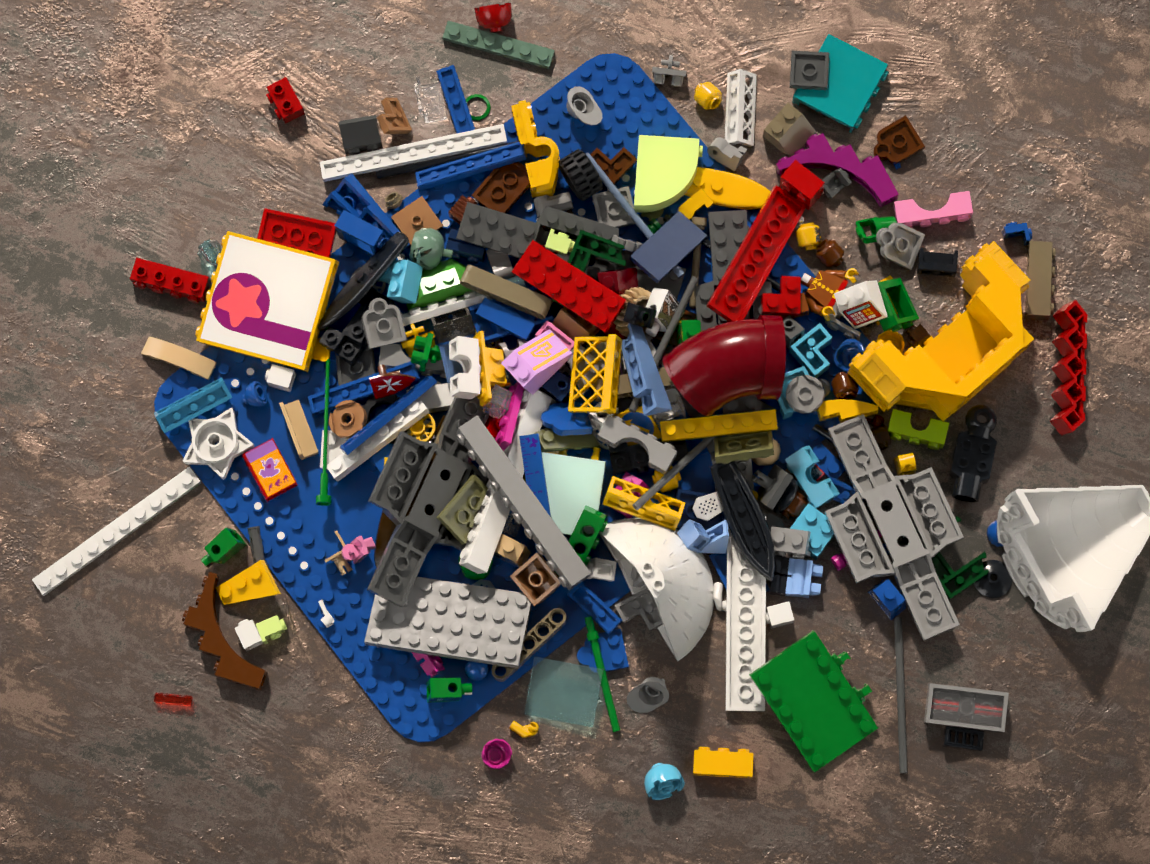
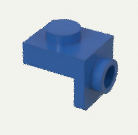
[1002,222,1032,246]

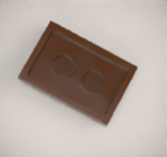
[471,162,531,213]

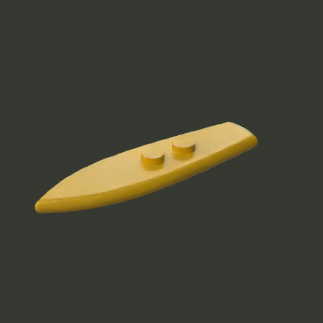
[684,167,771,210]

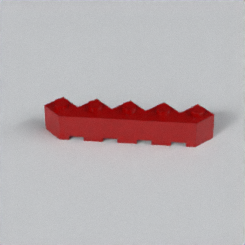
[1050,300,1088,436]

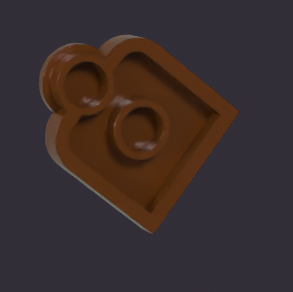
[873,115,925,164]

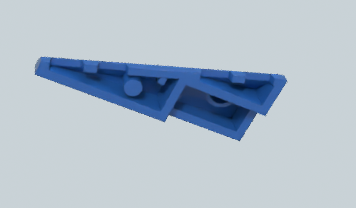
[323,174,410,251]

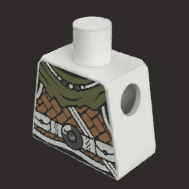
[645,288,685,337]

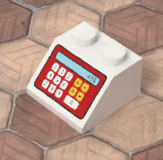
[834,280,888,329]

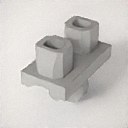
[652,55,687,86]

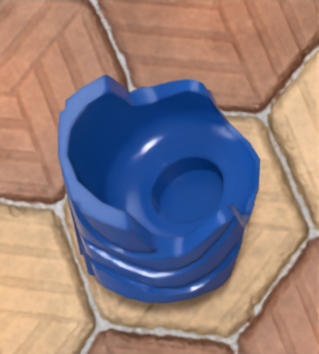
[834,338,865,372]

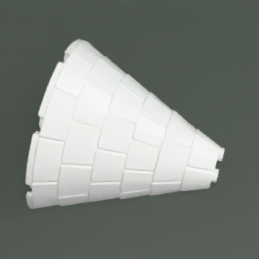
[997,485,1150,632]
[599,518,714,662]

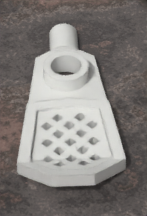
[692,492,723,521]

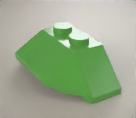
[406,258,473,311]

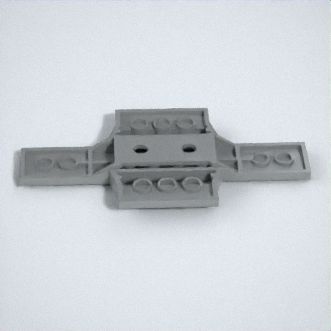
[825,414,964,641]

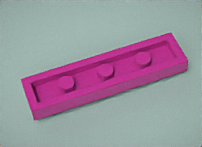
[495,382,524,451]

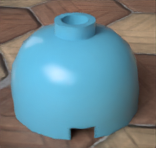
[644,763,685,800]

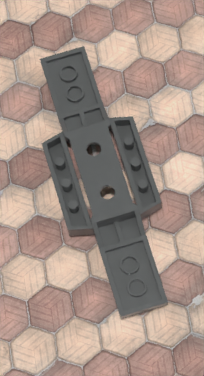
[456,202,686,300]
[694,210,773,436]

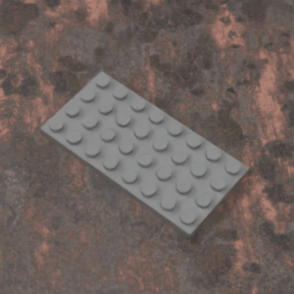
[364,577,532,669]

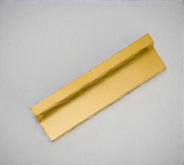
[602,476,685,531]

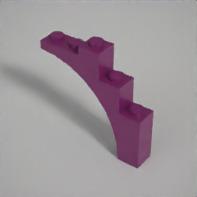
[775,133,899,208]

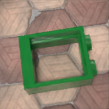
[878,278,919,332]

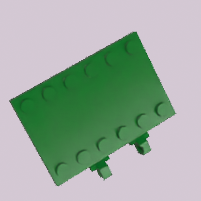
[749,630,878,773]

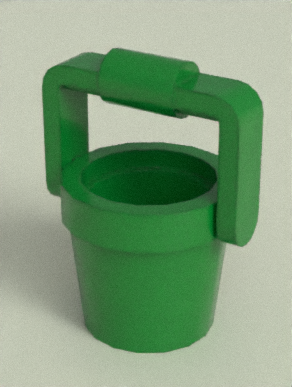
[855,216,897,244]

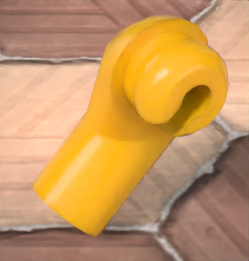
[509,721,539,738]

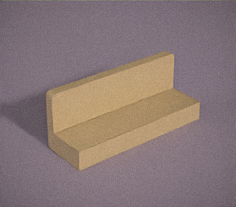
[279,400,319,460]

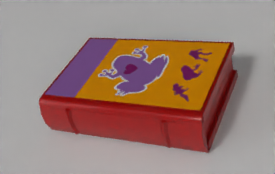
[242,438,298,501]

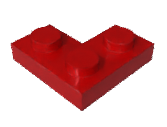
[761,276,801,316]

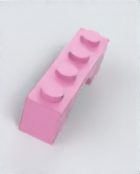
[893,191,973,228]

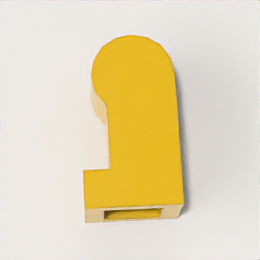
[678,188,714,220]
[893,453,917,476]

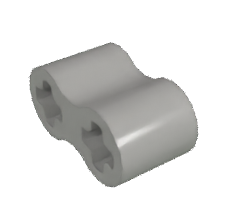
[486,249,515,280]

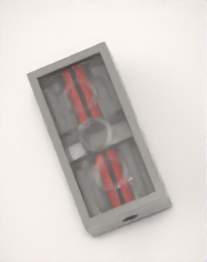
[924,683,1009,732]

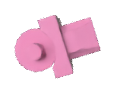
[341,536,376,564]

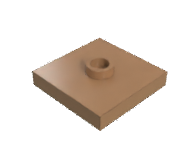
[391,196,444,245]

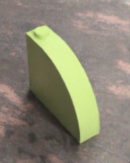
[634,135,703,213]

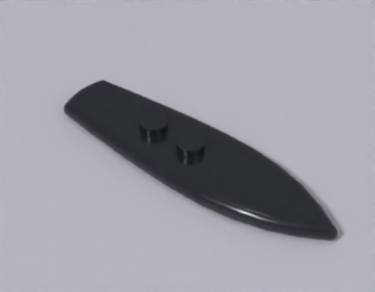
[318,232,409,331]
[710,461,775,581]

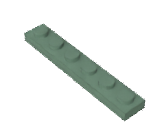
[442,21,555,69]

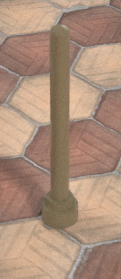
[689,217,707,309]

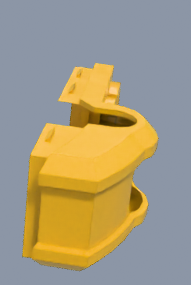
[511,100,560,198]

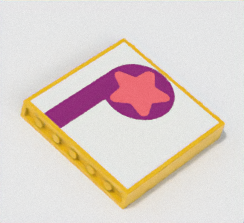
[195,231,339,372]

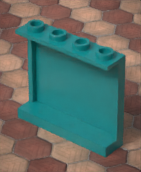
[792,34,889,133]

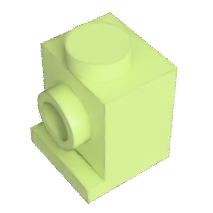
[545,229,575,256]
[256,615,287,644]

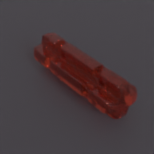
[154,692,193,706]

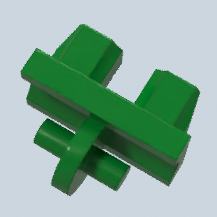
[410,333,442,372]

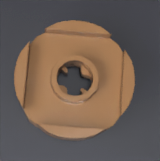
[329,400,367,439]

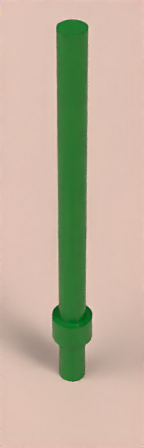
[584,616,620,732]

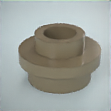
[385,192,403,209]

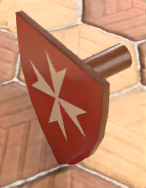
[369,365,416,399]

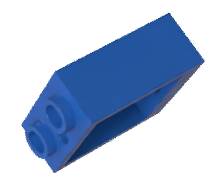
[334,210,387,256]

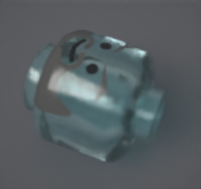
[197,239,223,268]

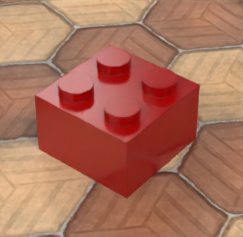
[779,160,825,210]

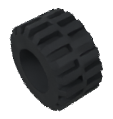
[558,149,603,201]

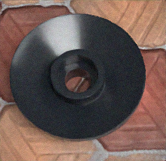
[773,478,798,513]
[974,560,1012,598]

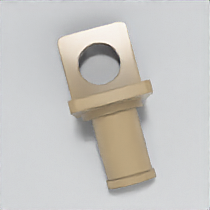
[324,531,353,576]

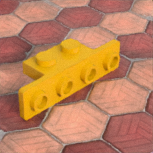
[473,331,507,406]

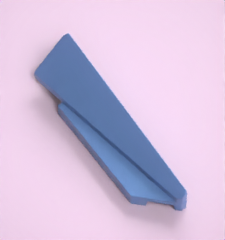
[622,323,672,416]

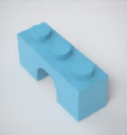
[785,445,840,508]

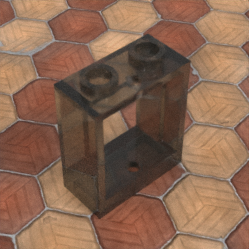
[431,307,476,344]

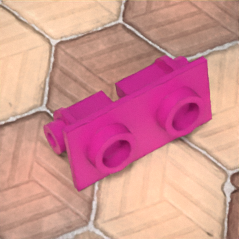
[411,652,445,678]

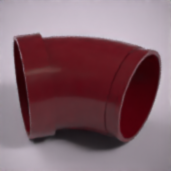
[663,315,786,417]

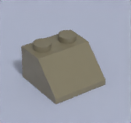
[763,103,816,157]

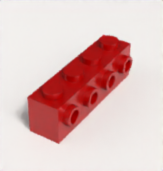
[130,257,211,303]

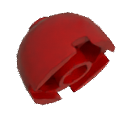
[474,3,512,32]

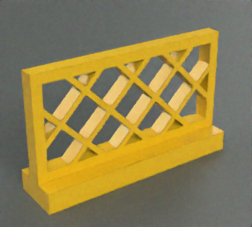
[568,334,622,414]

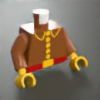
[801,268,859,321]

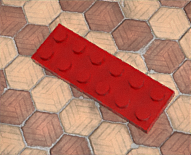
[512,240,627,333]

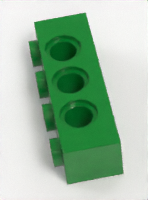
[554,505,608,577]

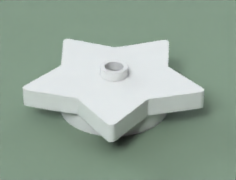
[183,408,254,480]

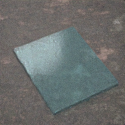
[524,657,604,727]

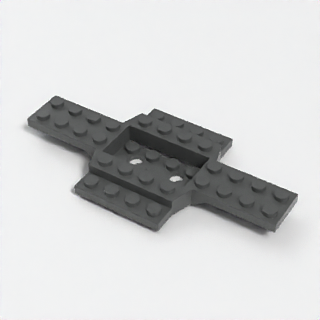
[367,396,496,607]

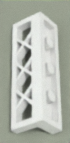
[725,69,757,147]

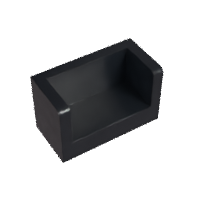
[917,247,958,277]

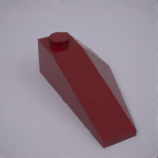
[598,268,639,340]

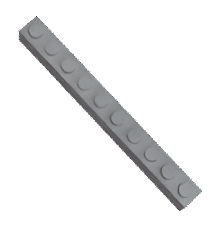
[456,415,591,590]

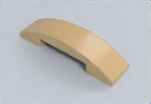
[141,337,217,380]

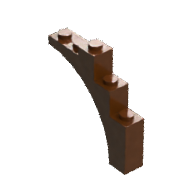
[182,572,267,691]

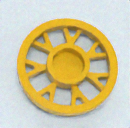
[407,413,436,442]

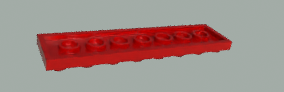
[707,185,806,322]

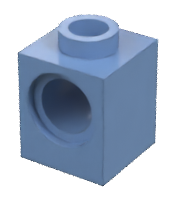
[677,519,711,553]

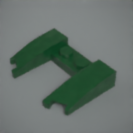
[552,230,626,307]
[903,516,989,601]

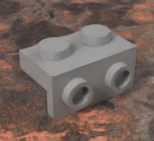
[771,527,811,559]

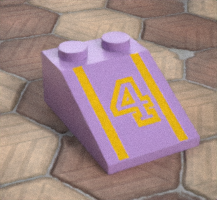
[501,329,574,395]

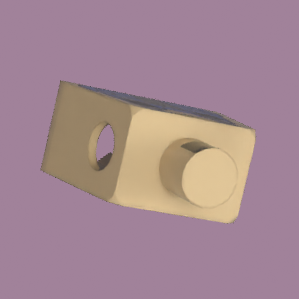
[493,534,531,568]

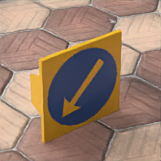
[612,406,661,446]

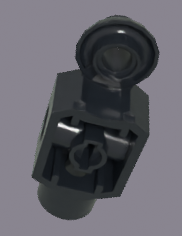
[949,405,997,502]

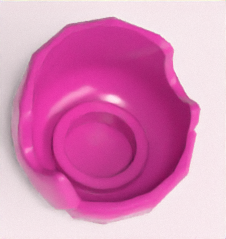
[481,739,512,769]

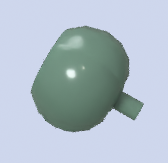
[410,228,453,270]

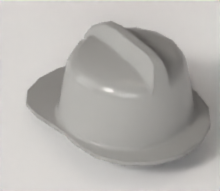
[566,86,603,125]
[626,677,669,713]

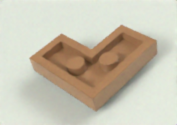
[377,98,412,134]

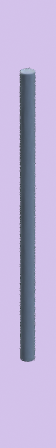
[586,153,685,278]

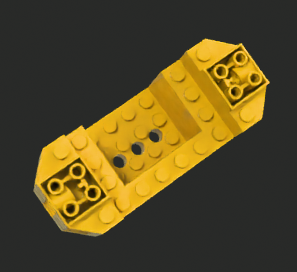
[847,241,1034,422]

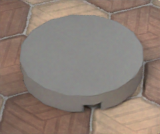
[786,375,824,414]

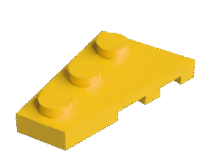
[216,560,281,605]

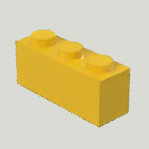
[693,747,754,779]

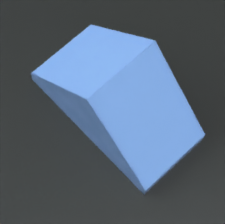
[700,520,729,554]

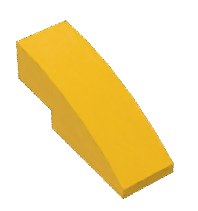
[817,399,879,423]

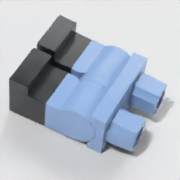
[770,555,823,598]

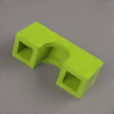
[887,409,949,450]

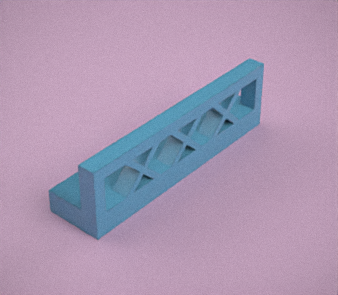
[154,377,232,433]

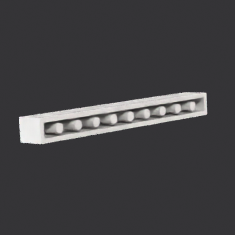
[459,390,552,574]

